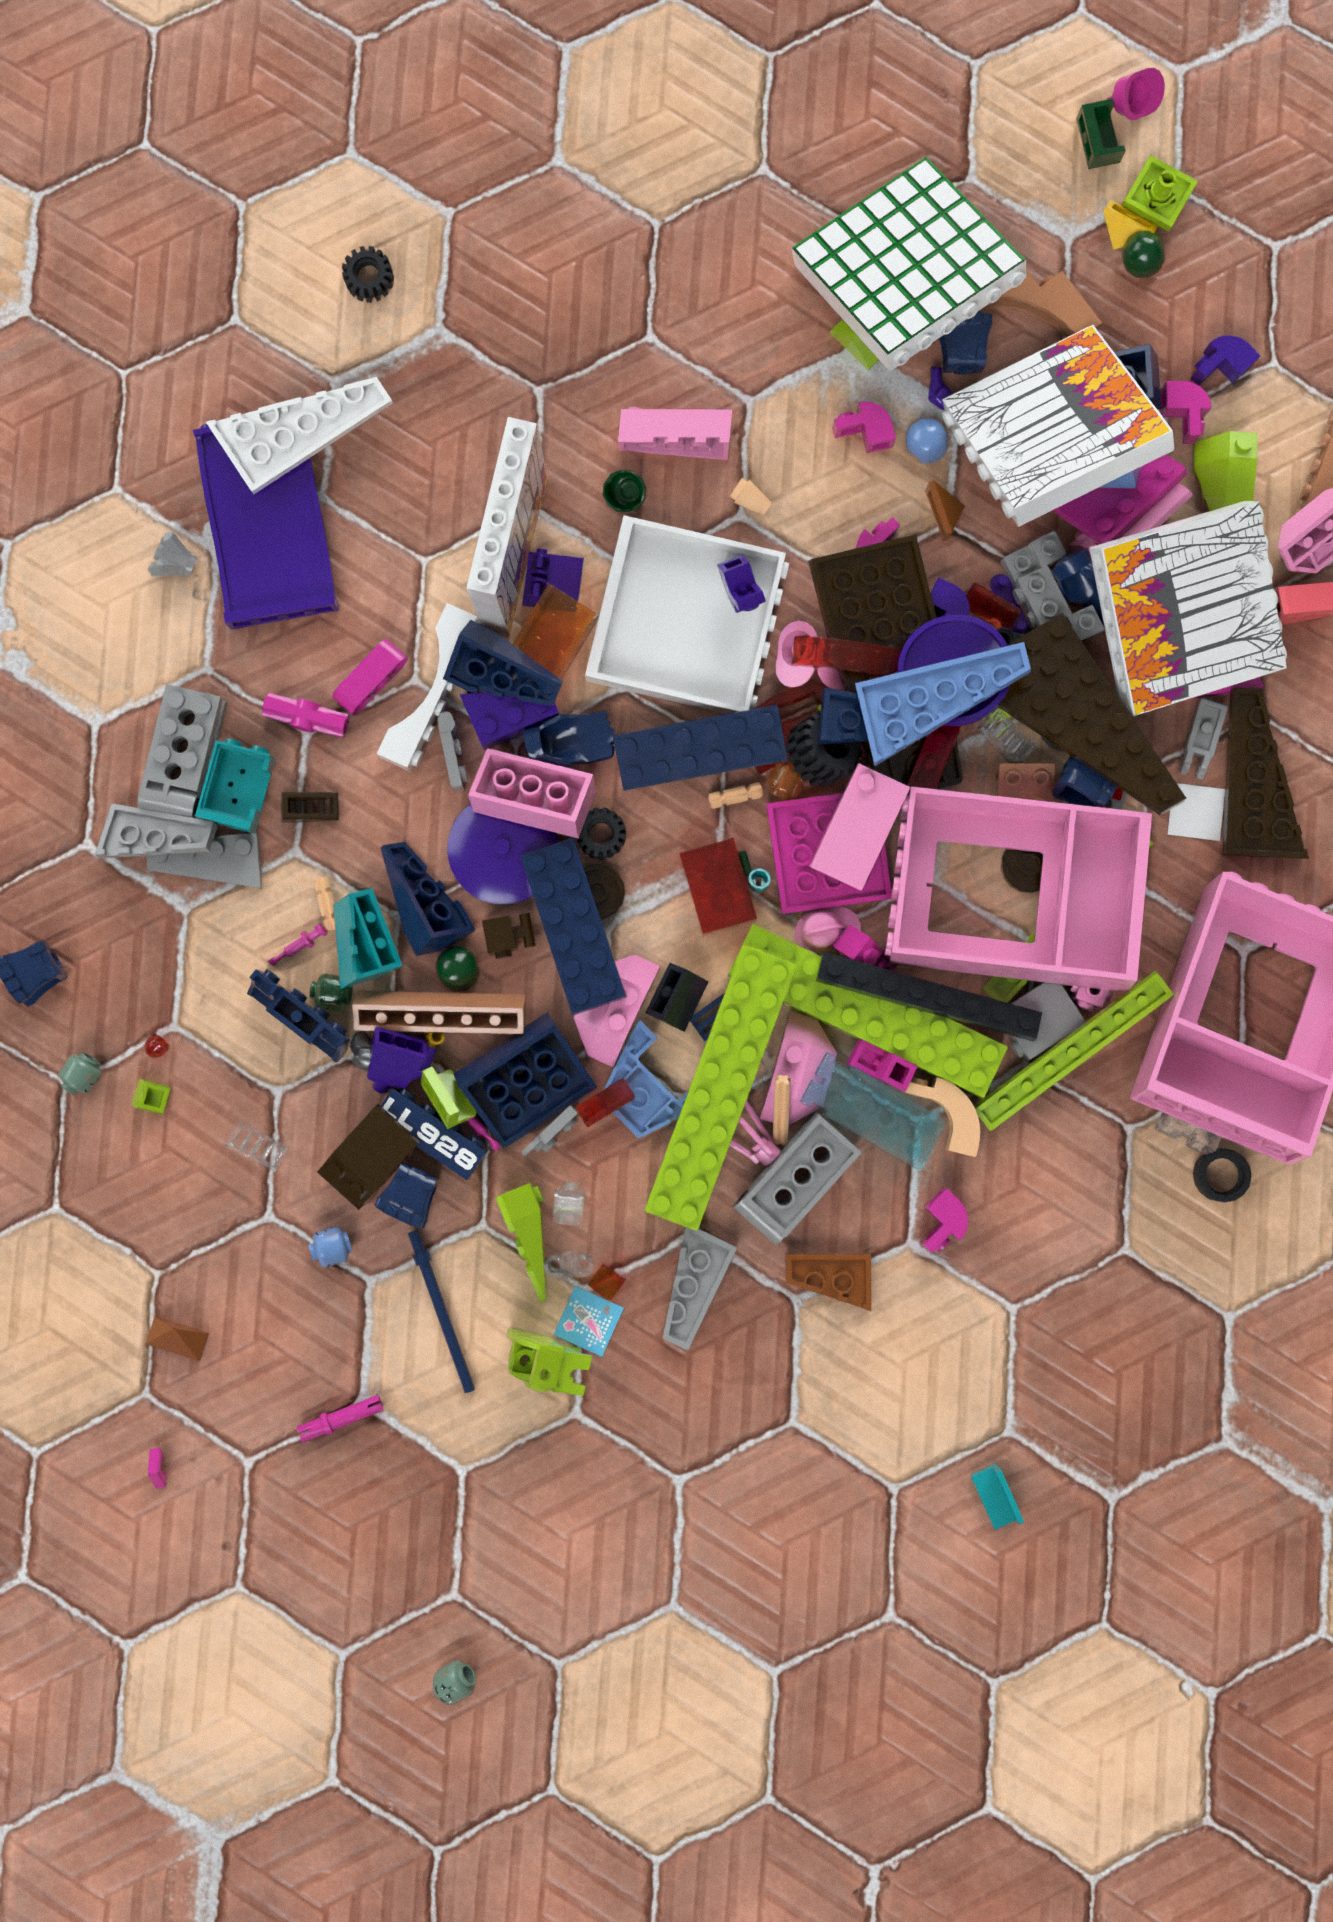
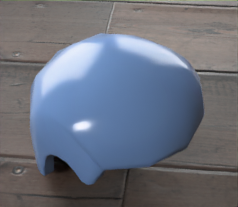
[905,418,948,464]

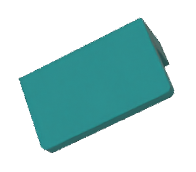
[970,1463,1025,1530]

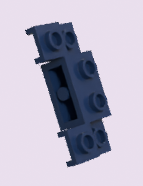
[247,969,351,1062]

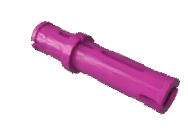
[297,1394,384,1443]

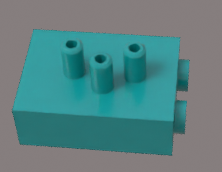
[195,738,276,834]

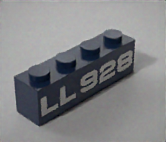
[381,1088,488,1180]

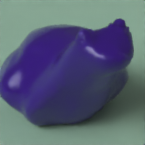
[928,366,953,410]

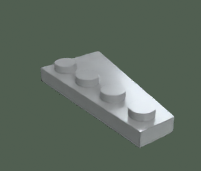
[95,803,218,859]
[146,833,263,889]
[663,1227,737,1351]

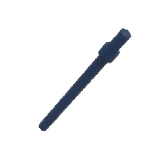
[408,1229,475,1393]

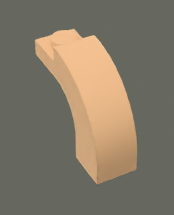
[901,1077,980,1157]

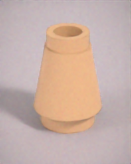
[730,478,772,516]

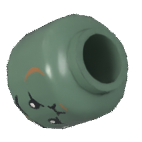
[58,1052,102,1095]
[433,1660,476,1705]

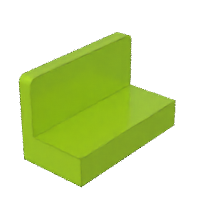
[421,1067,477,1129]

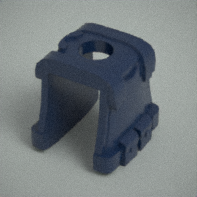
[939,311,992,375]
[1052,756,1117,808]
[0,941,68,1007]
[374,1162,440,1228]

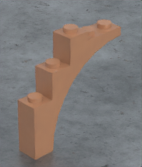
[986,269,1102,338]

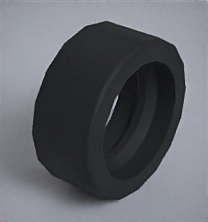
[1193,1148,1252,1203]

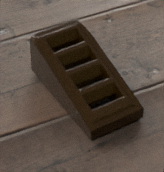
[281,792,339,823]

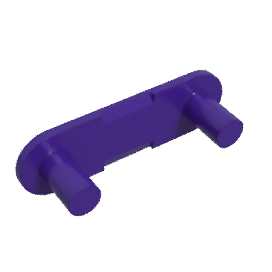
[990,574,1029,634]

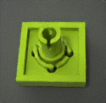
[1121,155,1198,232]

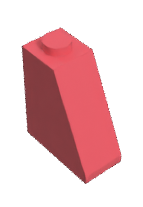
[1274,582,1333,625]

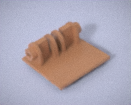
[996,763,1055,802]

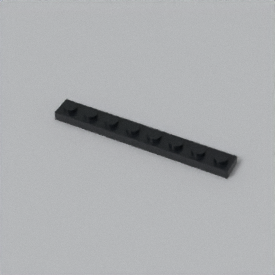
[816,952,1042,1042]

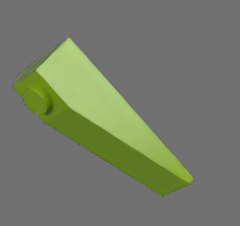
[1193,431,1258,511]
[495,1182,548,1302]

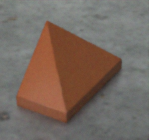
[925,481,965,541]
[146,1316,209,1361]

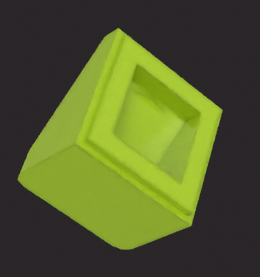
[131,1079,171,1114]

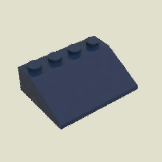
[454,1012,597,1149]

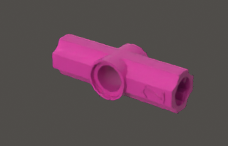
[262,693,350,739]

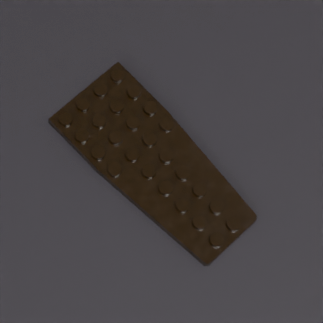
[808,534,963,796]

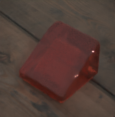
[588,1262,626,1301]

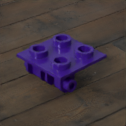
[522,548,584,613]

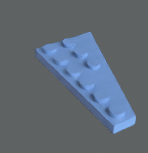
[855,642,1031,766]

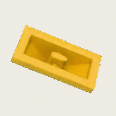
[1103,200,1158,250]

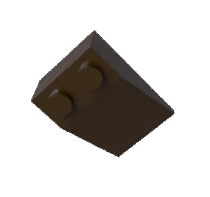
[317,1104,420,1210]

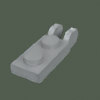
[1179,698,1228,780]
[437,711,468,792]

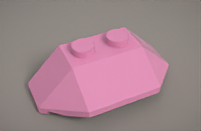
[1278,488,1333,573]
[574,955,660,1067]
[759,1011,837,1125]

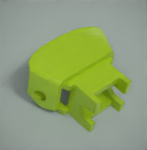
[507,1327,592,1396]

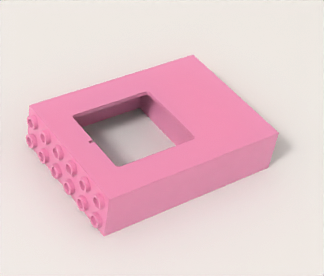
[885,787,1152,992]
[1129,871,1333,1165]

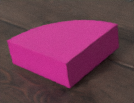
[148,1448,167,1489]

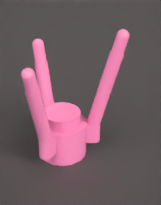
[730,1100,781,1166]

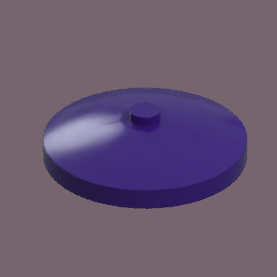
[898,615,1011,726]
[447,804,558,905]

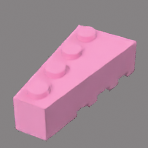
[618,407,732,460]

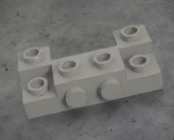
[1001,531,1105,642]

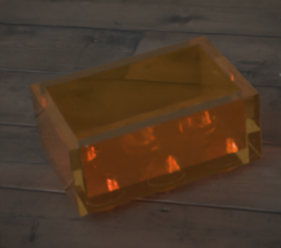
[513,584,599,680]

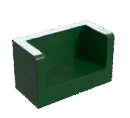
[1076,99,1126,170]

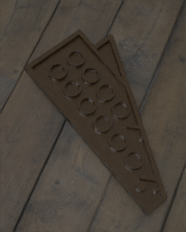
[998,613,1186,815]

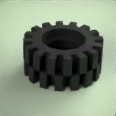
[342,246,394,303]
[576,807,626,860]

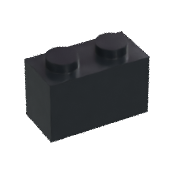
[645,963,709,1032]

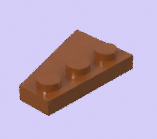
[785,1253,871,1311]

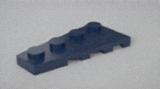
[818,688,931,744]

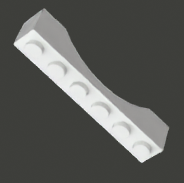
[377,603,480,772]

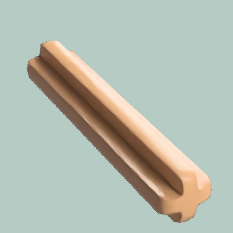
[773,1075,791,1145]

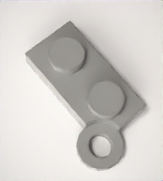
[521,1105,579,1156]

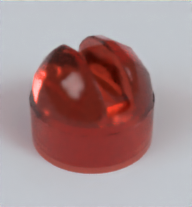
[144,1033,170,1058]

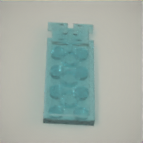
[799,1052,947,1171]

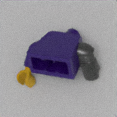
[350,1026,445,1094]

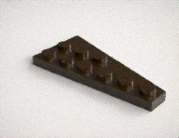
[1223,687,1309,860]

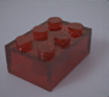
[679,838,757,937]

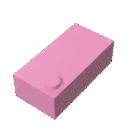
[468,748,596,838]
[809,763,910,891]

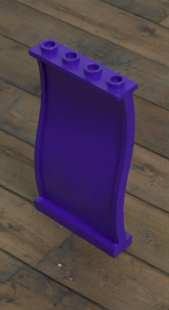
[193,424,339,630]

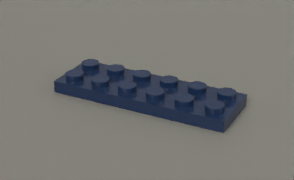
[613,704,788,791]
[520,838,627,1016]

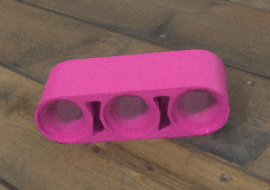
[332,639,408,716]

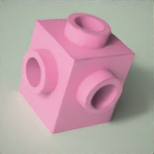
[1069,985,1113,1012]

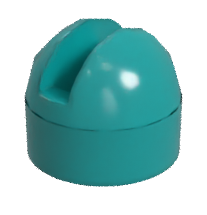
[748,868,771,893]

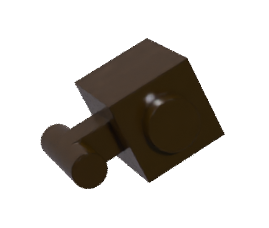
[482,913,536,959]

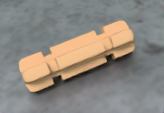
[708,782,763,809]
[314,877,336,932]

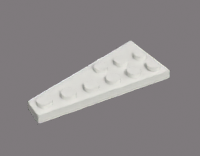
[206,377,393,494]

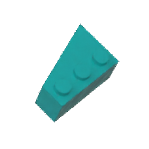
[334,888,403,989]

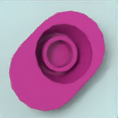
[1107,68,1165,120]

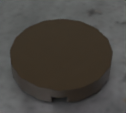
[1000,849,1043,893]
[584,864,625,919]

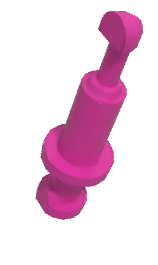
[267,923,328,966]
[462,1116,500,1151]

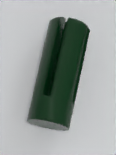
[737,851,752,877]

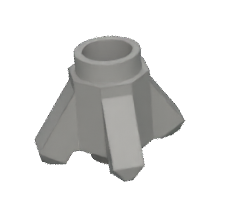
[148,532,197,578]

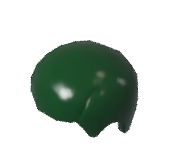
[1122,231,1165,278]
[603,470,647,513]
[436,946,480,991]

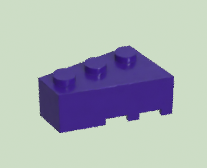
[460,692,559,751]

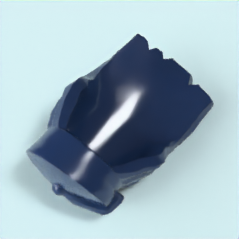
[1051,548,1104,626]
[523,711,615,767]

